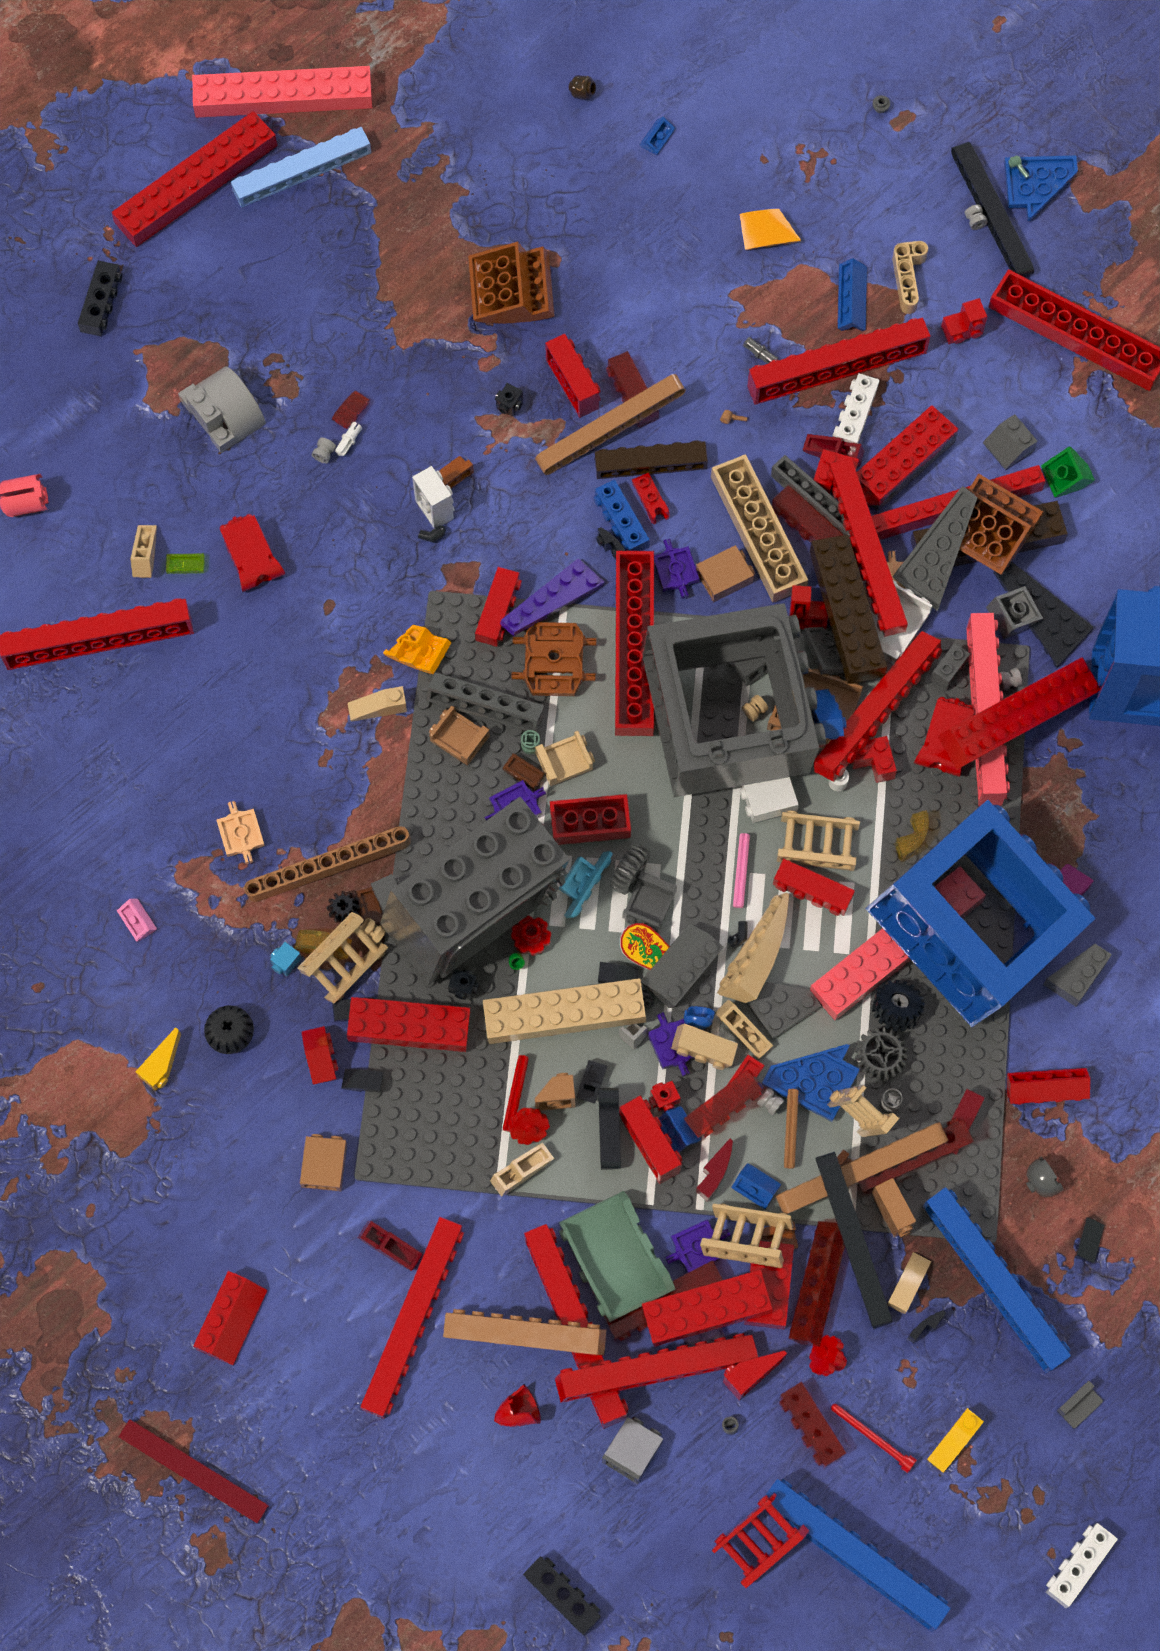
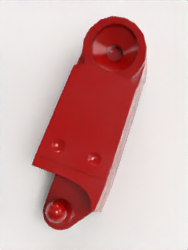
[220,514,286,592]
[913,697,974,777]

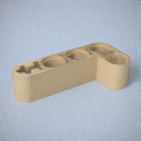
[892,241,928,314]

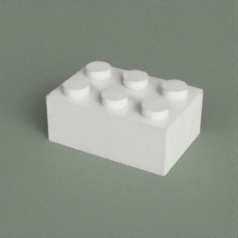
[412,466,455,529]

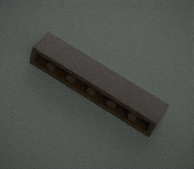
[594,440,708,479]

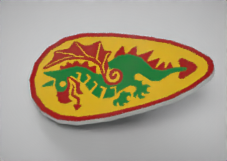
[620,923,670,970]

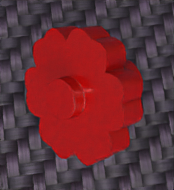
[511,916,551,956]
[508,1108,550,1145]
[809,1335,847,1377]

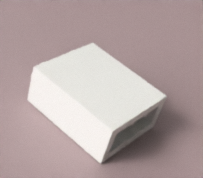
[740,777,798,823]

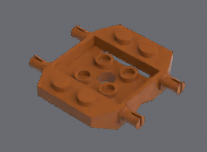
[512,622,596,696]

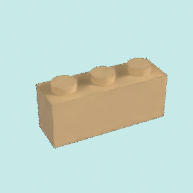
[671,1023,738,1070]

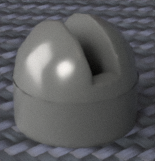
[722,1417,739,1435]

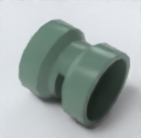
[521,730,540,755]

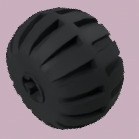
[204,1005,254,1054]

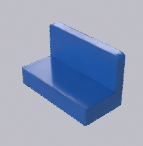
[658,1106,701,1153]
[731,1163,781,1209]

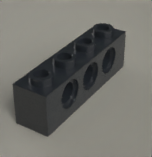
[78,260,123,336]
[523,1556,601,1636]

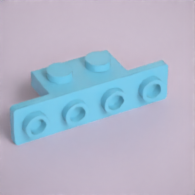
[559,851,613,918]

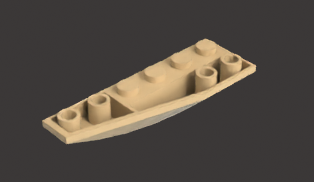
[717,893,789,1003]

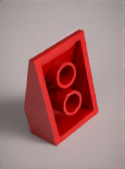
[723,1350,787,1400]

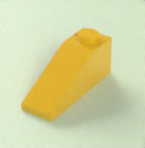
[135,1027,181,1091]
[927,1408,984,1473]

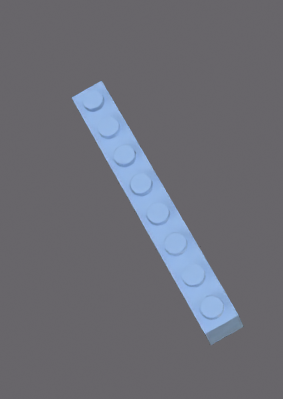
[231,127,371,208]

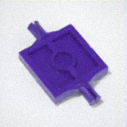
[654,539,699,599]
[484,780,546,821]
[647,1012,694,1077]
[665,1219,731,1274]

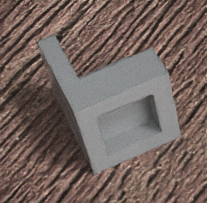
[619,1024,647,1050]

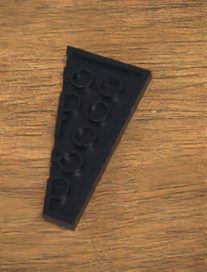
[993,562,1093,669]

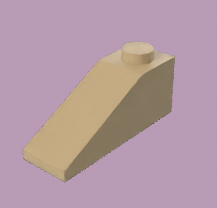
[131,525,157,578]
[348,686,407,722]
[715,999,773,1059]

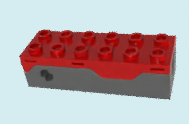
[856,405,958,512]

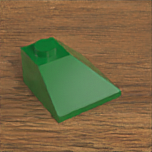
[1041,446,1095,498]

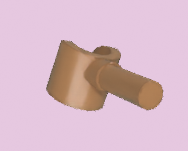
[720,410,747,424]

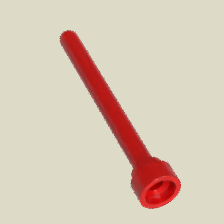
[831,1404,917,1473]

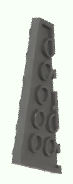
[893,486,977,611]

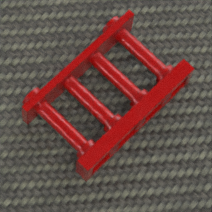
[712,1492,809,1588]

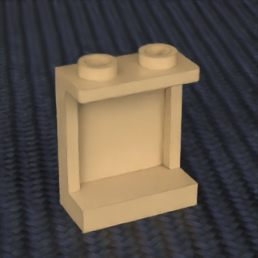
[535,731,595,787]

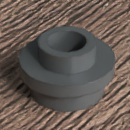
[872,95,890,113]

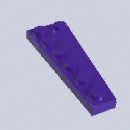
[500,559,604,636]

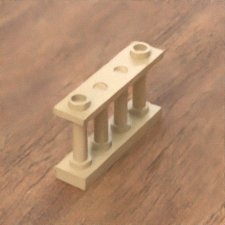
[777,811,860,871]
[298,912,388,1004]
[827,1085,899,1137]
[700,1204,794,1268]

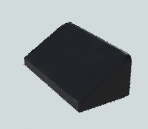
[1074,1217,1105,1264]

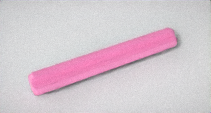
[733,833,750,908]

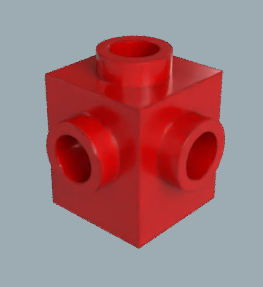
[648,1081,681,1113]

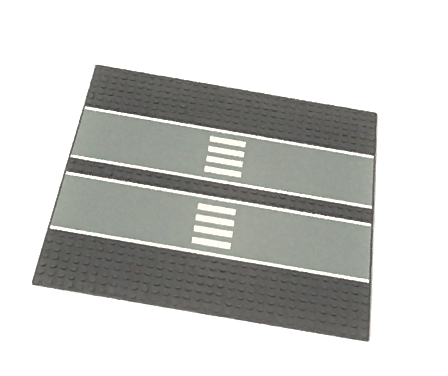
[355,591,1030,1243]

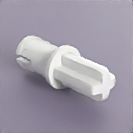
[335,422,362,456]

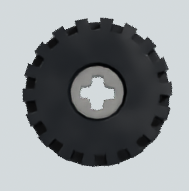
[871,980,925,1031]

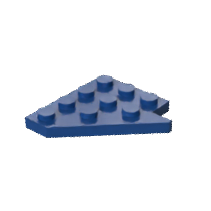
[1004,155,1078,221]
[761,1044,860,1122]

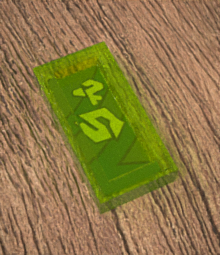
[166,553,205,574]

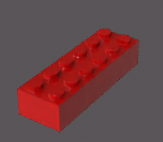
[347,997,470,1052]
[642,1269,773,1347]

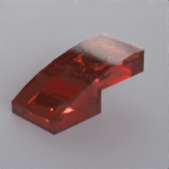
[332,391,370,429]

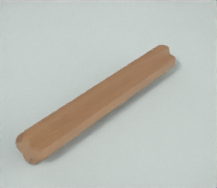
[784,1089,799,1169]

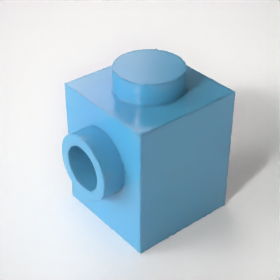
[270,942,302,976]

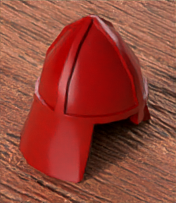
[494,1384,541,1427]

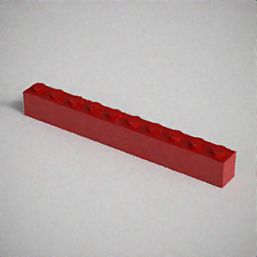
[827,458,908,637]
[871,465,1046,540]
[814,631,942,782]
[360,1217,465,1419]
[555,1333,758,1403]

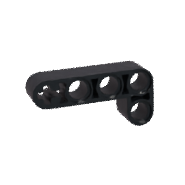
[598,1088,621,1170]

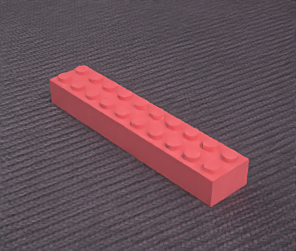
[192,66,372,118]
[966,613,1010,807]
[810,867,986,1021]

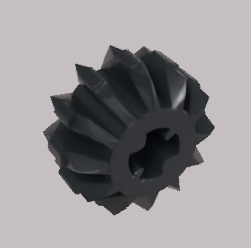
[327,891,360,923]

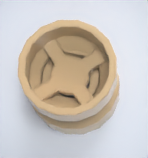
[742,695,768,721]
[360,918,385,944]

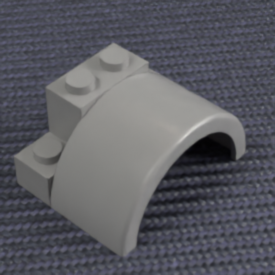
[178,366,266,453]

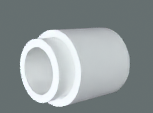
[828,769,849,792]

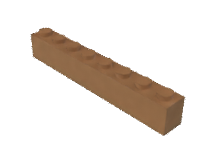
[443,1309,606,1355]

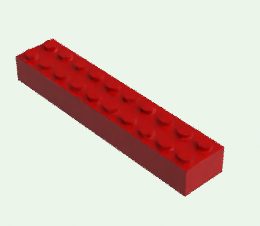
[111,111,277,247]
[988,269,1160,391]
[747,317,931,405]
[615,551,654,736]
[0,598,194,670]
[938,657,1101,770]
[524,1224,629,1429]

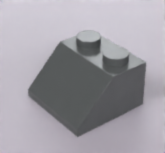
[983,414,1038,470]
[986,586,1043,639]

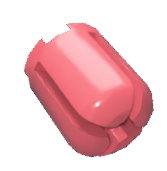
[0,474,49,517]

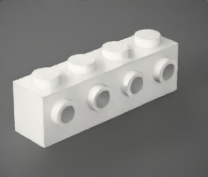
[833,373,879,443]
[1046,1523,1117,1608]

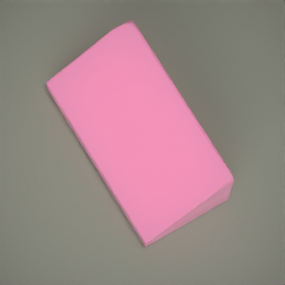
[117,899,157,942]

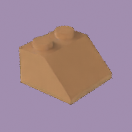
[535,1073,575,1111]

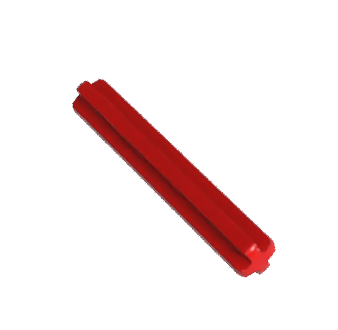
[503,1055,529,1132]

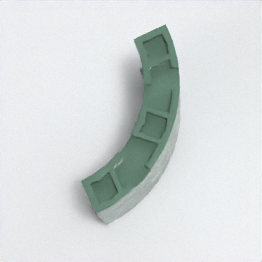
[559,1191,675,1322]

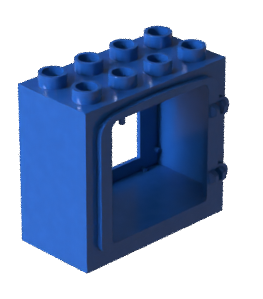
[1089,586,1160,726]
[865,800,1096,1027]

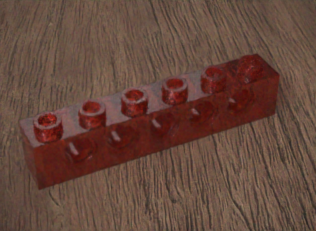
[858,1118,974,1192]
[789,1221,845,1347]

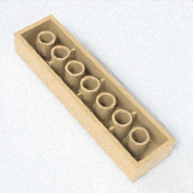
[711,454,808,603]
[483,978,646,1044]

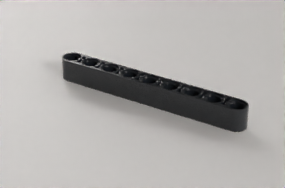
[951,141,1034,277]
[815,1151,893,1329]

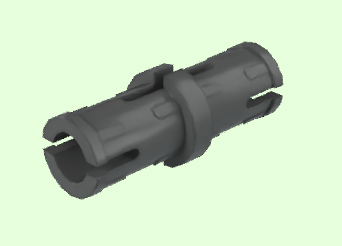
[743,337,779,364]

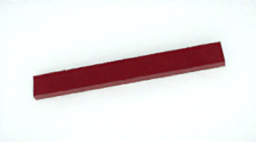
[118,1419,269,1524]

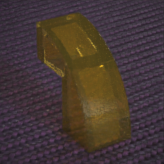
[894,810,929,862]
[294,930,352,960]

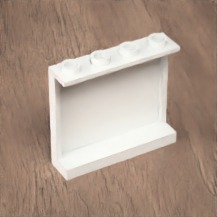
[862,580,932,665]

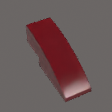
[803,434,865,467]
[939,1089,985,1155]
[696,1138,733,1202]
[357,1221,422,1271]

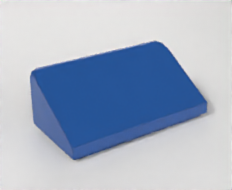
[639,116,676,155]

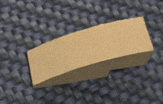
[490,1142,554,1197]
[887,1252,931,1314]

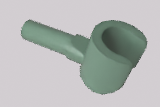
[1008,156,1029,178]

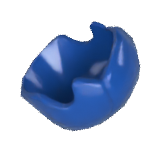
[684,1006,715,1030]

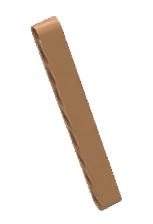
[535,374,686,475]
[244,826,411,902]
[775,1122,948,1214]

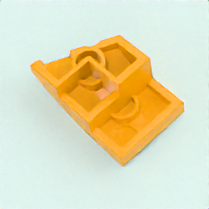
[740,209,801,250]
[383,625,451,675]

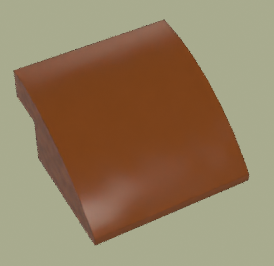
[468,241,555,324]
[959,473,1044,575]

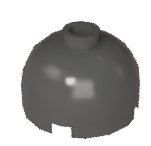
[1026,1156,1064,1198]

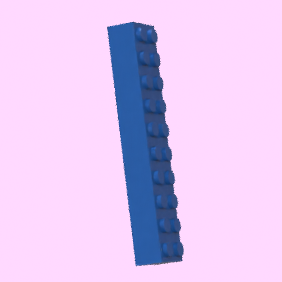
[922,1187,1071,1374]
[766,1479,951,1632]

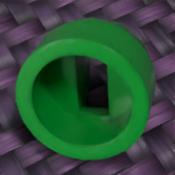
[508,953,525,970]

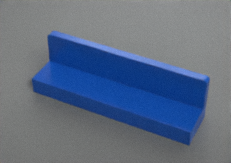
[838,258,867,331]

